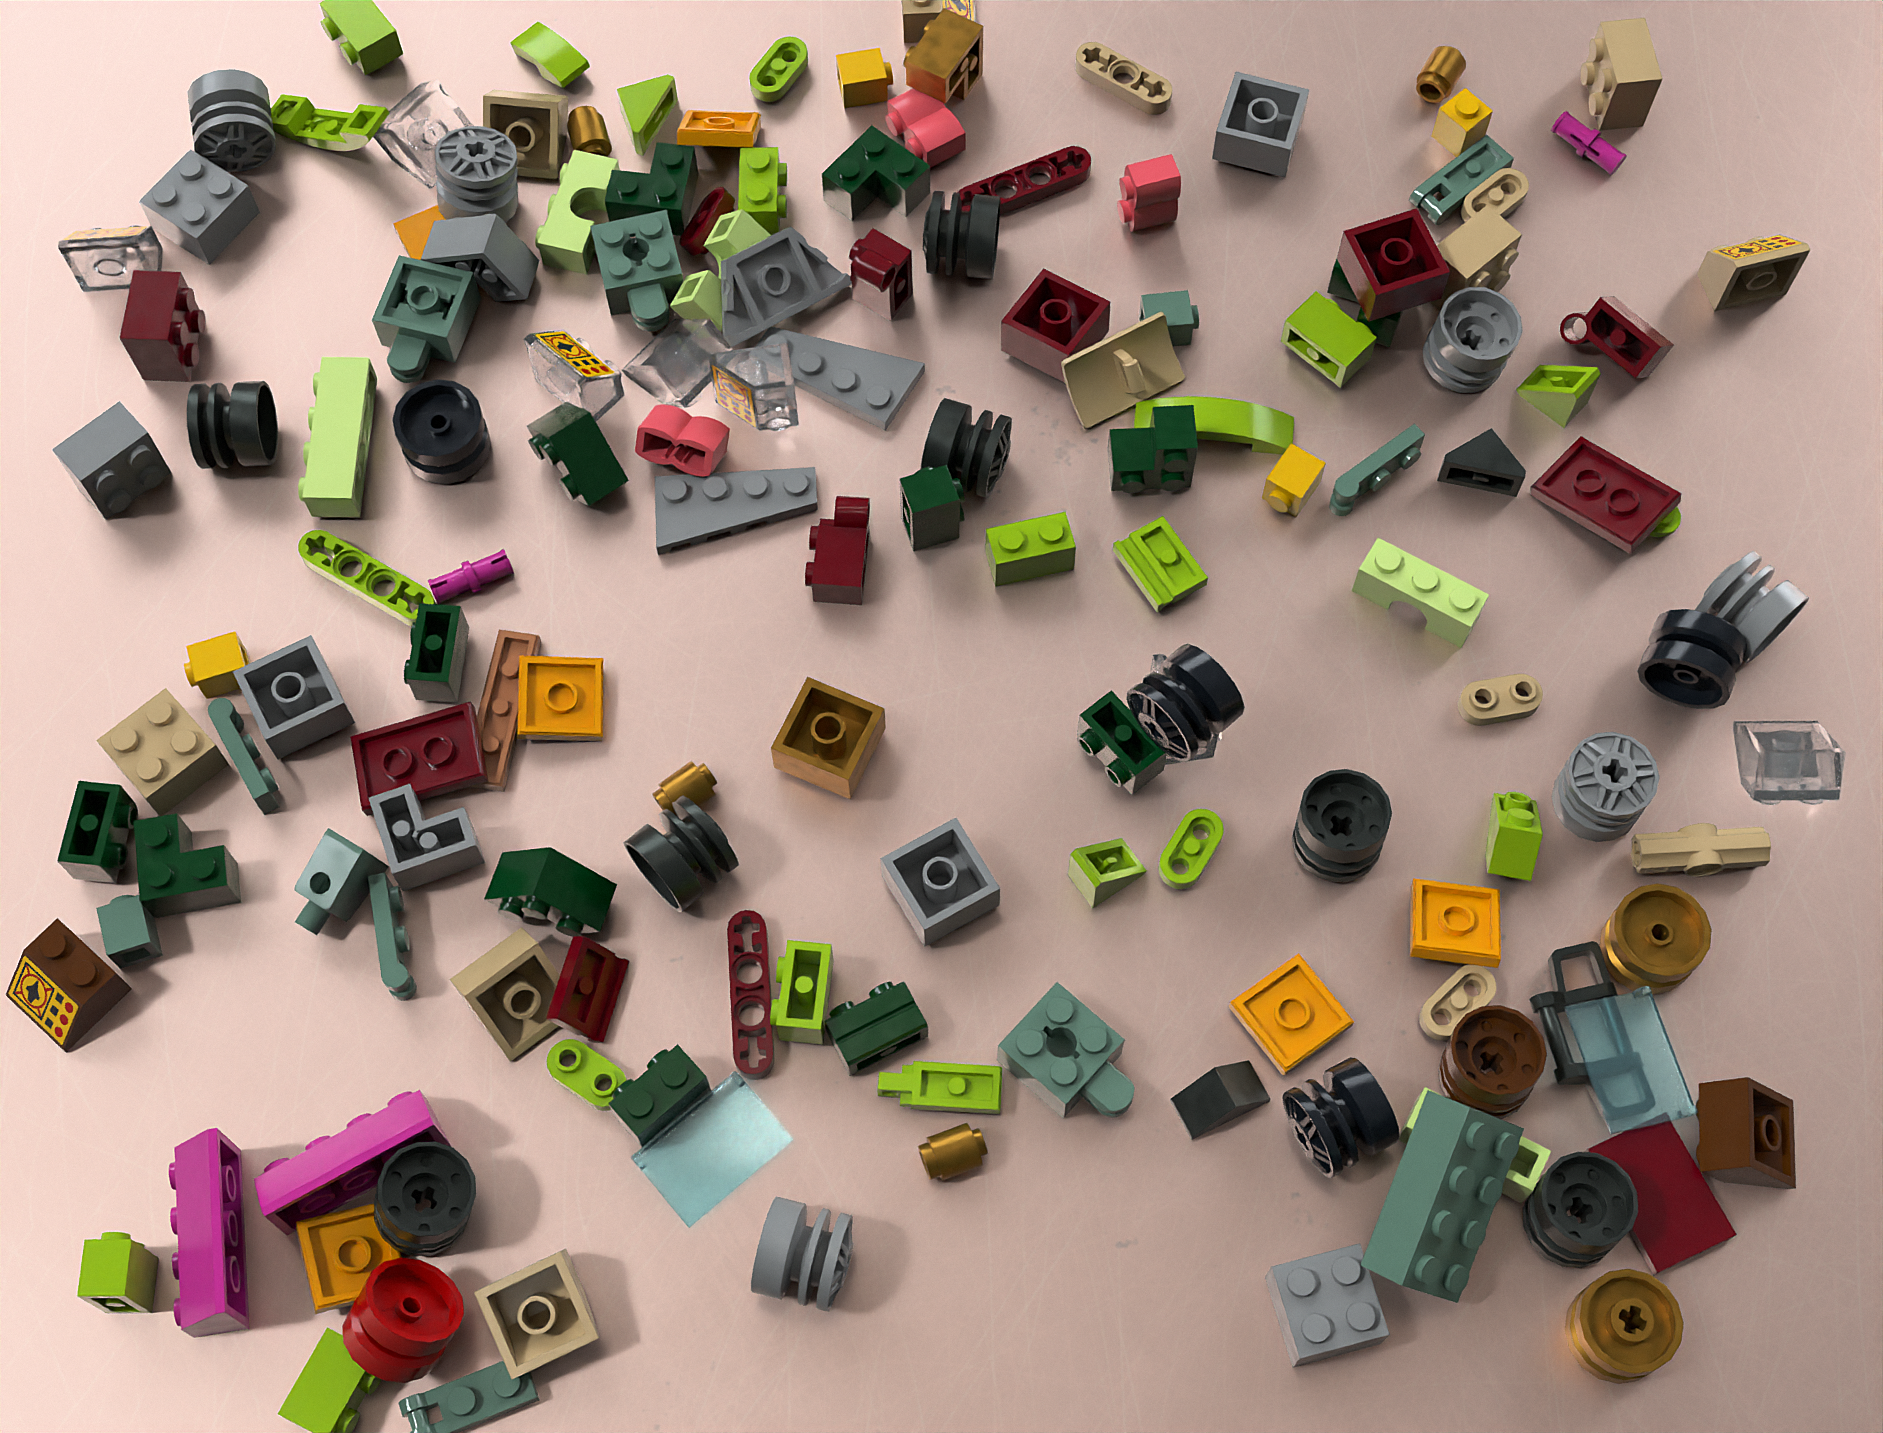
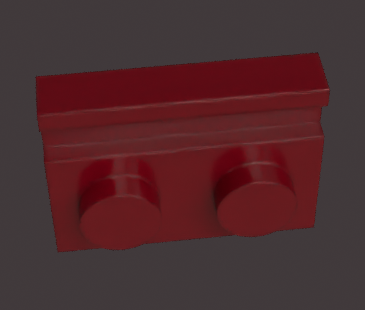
[546,936,629,1043]

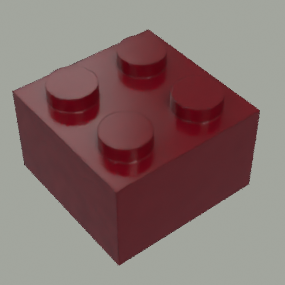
[1337,208,1450,322]
[1001,268,1111,383]
[120,270,206,382]

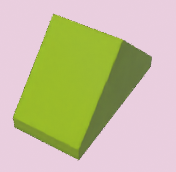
[617,74,678,156]
[1516,365,1601,428]
[1068,838,1147,908]

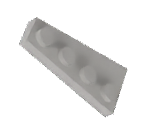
[749,326,925,431]
[655,467,818,555]

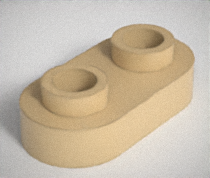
[1461,168,1529,222]
[1458,674,1543,726]
[1419,964,1496,1041]

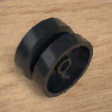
[392,379,491,484]
[1637,609,1747,709]

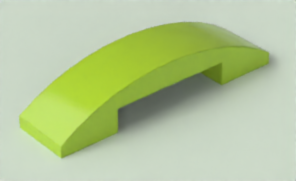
[271,94,390,151]
[1134,396,1294,455]

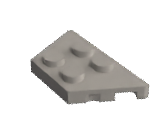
[721,227,852,349]

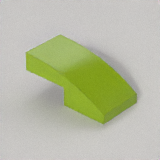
[510,21,590,88]

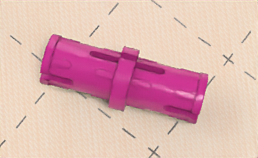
[1551,111,1627,176]
[427,549,514,605]

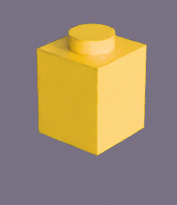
[836,48,893,108]
[1431,88,1493,157]
[1262,443,1326,517]
[184,631,250,699]

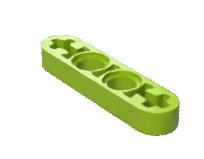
[298,530,436,626]

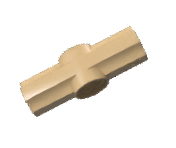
[1631,823,1771,877]

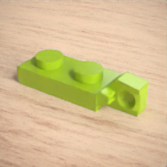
[877,1061,1002,1114]

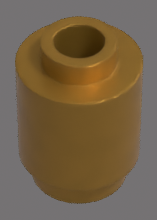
[1416,46,1466,103]
[567,105,612,157]
[652,761,717,817]
[918,1123,988,1181]

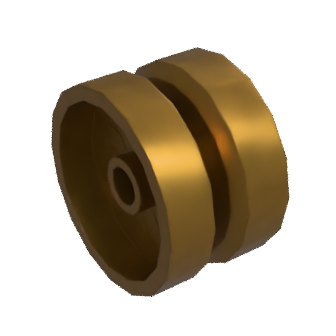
[1599,883,1712,995]
[1565,1269,1684,1384]

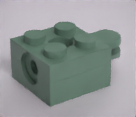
[590,210,683,331]
[372,255,481,383]
[997,982,1135,1118]

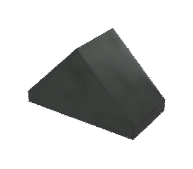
[1437,428,1526,497]
[1170,1060,1270,1140]

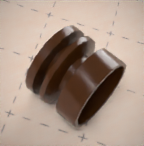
[1438,1005,1547,1119]

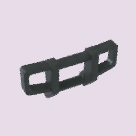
[1529,941,1655,1121]

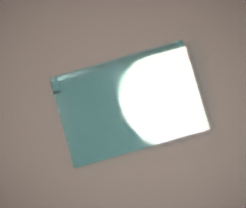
[1564,986,1698,1135]
[630,1071,793,1228]

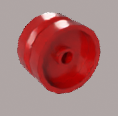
[342,1257,464,1383]

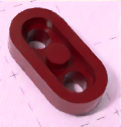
[679,187,735,256]

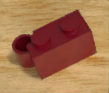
[849,228,913,321]
[1560,296,1674,378]
[805,496,870,605]

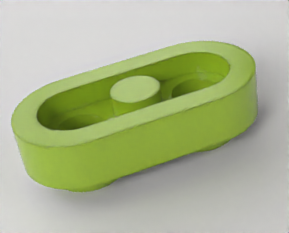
[749,36,808,102]
[1158,809,1224,889]
[547,1039,627,1111]

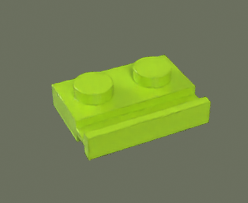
[1113,516,1208,613]

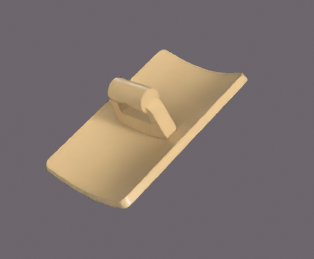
[1061,312,1185,429]

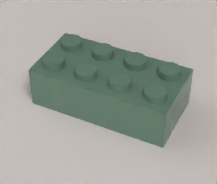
[1361,1090,1524,1303]

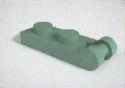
[1409,135,1514,225]
[1329,423,1425,516]
[208,698,280,815]
[368,873,417,1001]
[398,1361,540,1433]

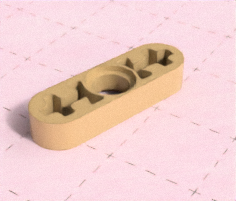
[1075,42,1172,115]

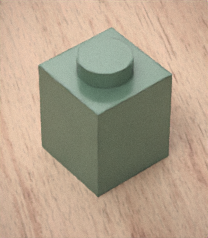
[1139,290,1199,346]
[96,895,163,969]

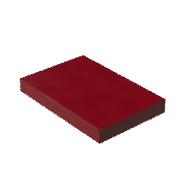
[1530,436,1682,554]
[350,701,488,816]
[1585,1112,1737,1276]

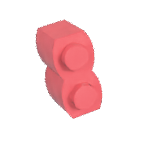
[885,88,966,168]
[1117,154,1181,232]
[635,404,730,477]

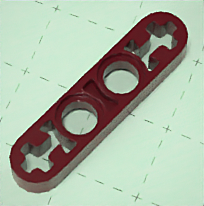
[957,146,1091,216]
[727,910,775,1080]

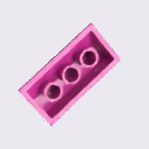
[254,1090,451,1236]
[168,1128,250,1338]

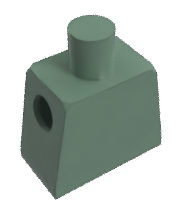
[294,828,389,935]

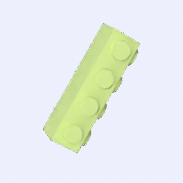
[298,357,378,517]

